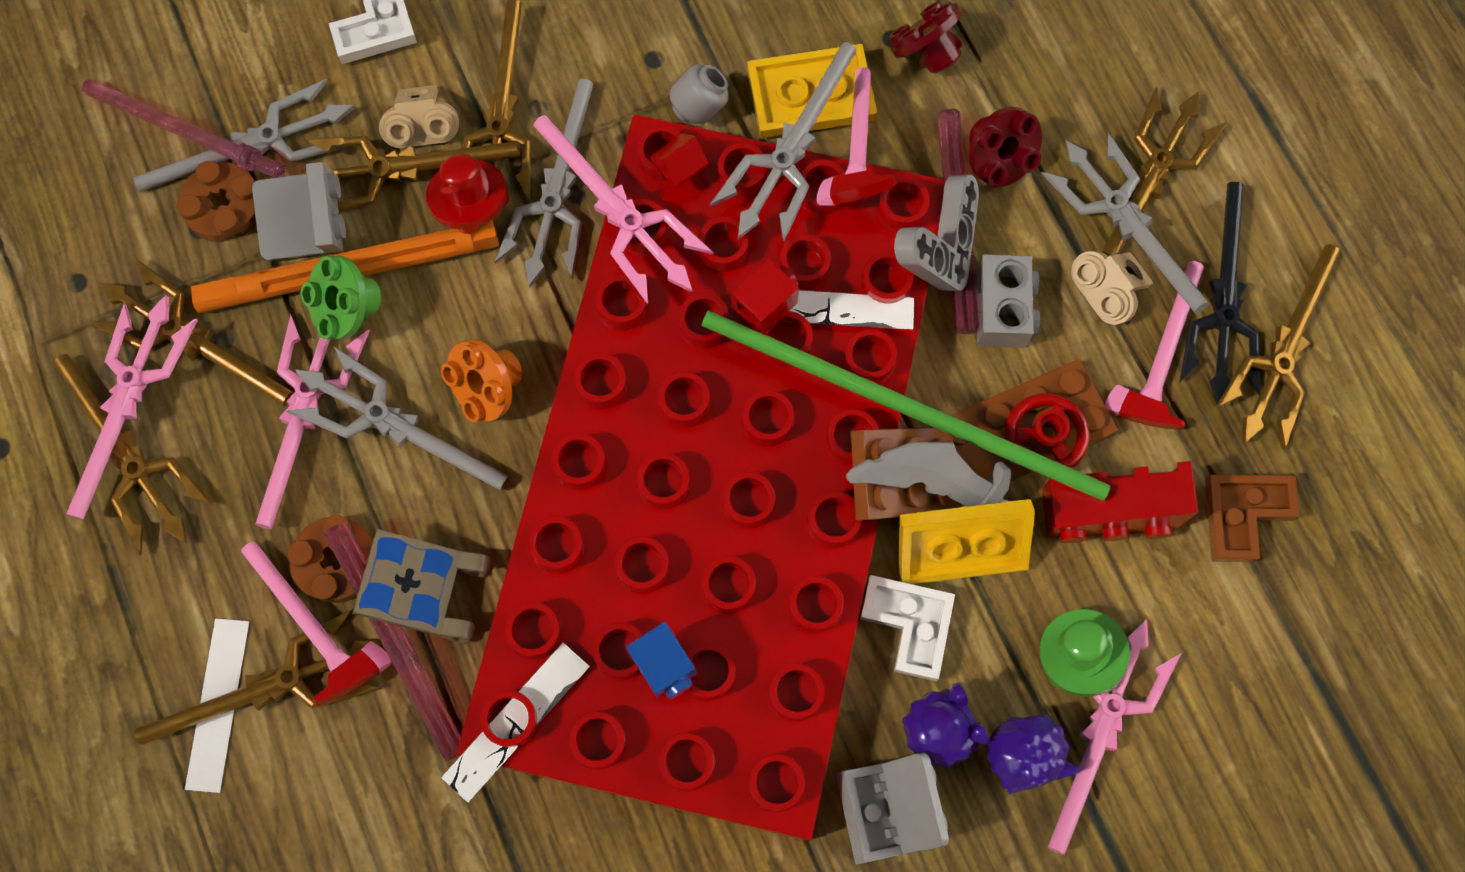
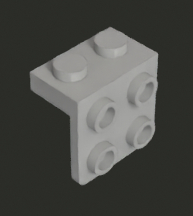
[252,162,346,261]
[835,752,949,865]

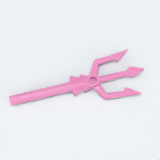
[534,115,714,304]
[66,295,198,520]
[255,314,370,529]
[1048,619,1182,855]

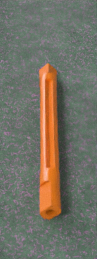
[191,220,500,314]

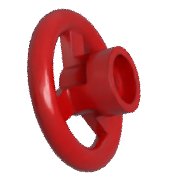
[1005,393,1090,474]

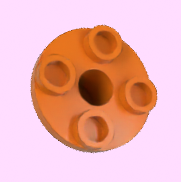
[441,339,522,423]

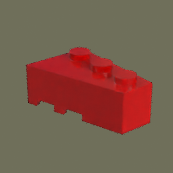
[1042,461,1198,543]

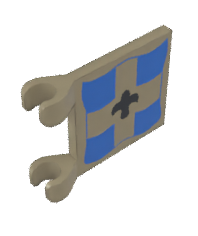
[352,529,491,644]

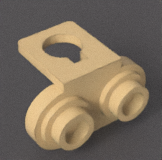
[379,85,459,148]
[1071,251,1153,325]

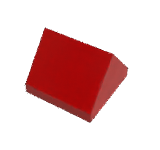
[650,133,709,189]

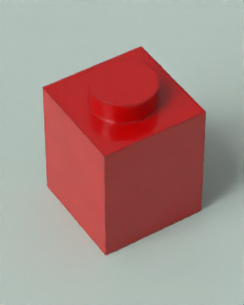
[731,259,799,334]

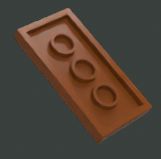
[929,358,1119,482]

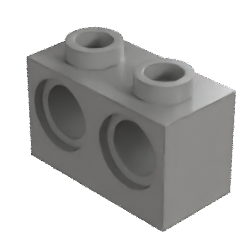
[976,255,1040,348]

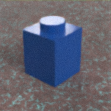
[626,622,696,700]

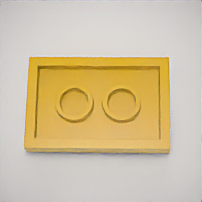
[747,44,878,139]
[898,499,1035,584]

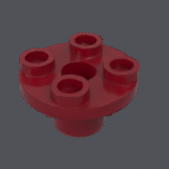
[889,0,962,73]
[969,107,1042,188]

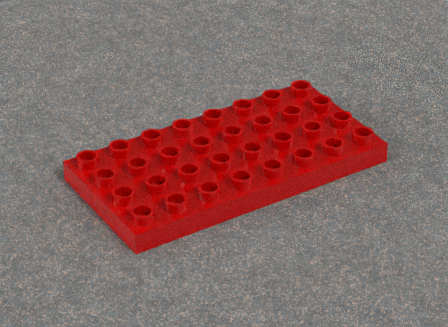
[455,114,946,841]

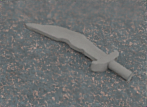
[846,442,1011,506]

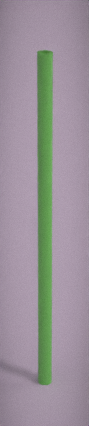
[701,310,1110,501]

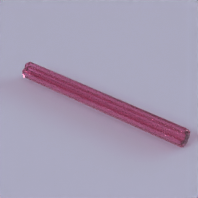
[938,108,979,334]
[325,523,460,761]

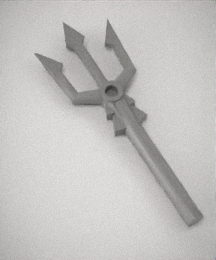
[708,42,856,242]
[133,79,355,192]
[494,79,593,288]
[1041,132,1209,314]
[286,346,509,491]

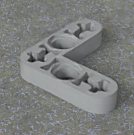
[894,174,979,291]

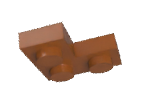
[1205,475,1299,562]

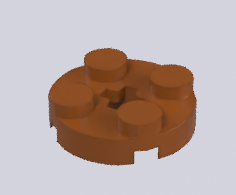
[177,161,256,242]
[287,515,373,603]

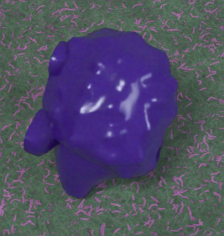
[902,682,990,768]
[987,714,1079,794]

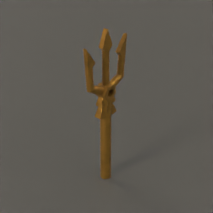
[461,0,531,200]
[1102,87,1228,256]
[300,136,520,212]
[1216,244,1340,451]
[87,259,294,406]
[54,354,213,556]
[135,609,384,745]

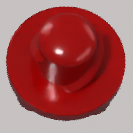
[426,154,509,234]

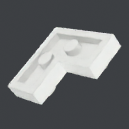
[329,0,417,64]
[860,575,955,681]

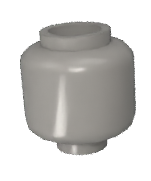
[670,64,729,125]

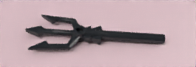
[1179,182,1261,404]

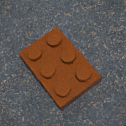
[851,428,957,520]

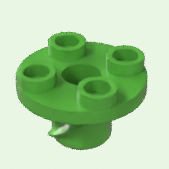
[300,256,381,339]
[1040,609,1130,697]

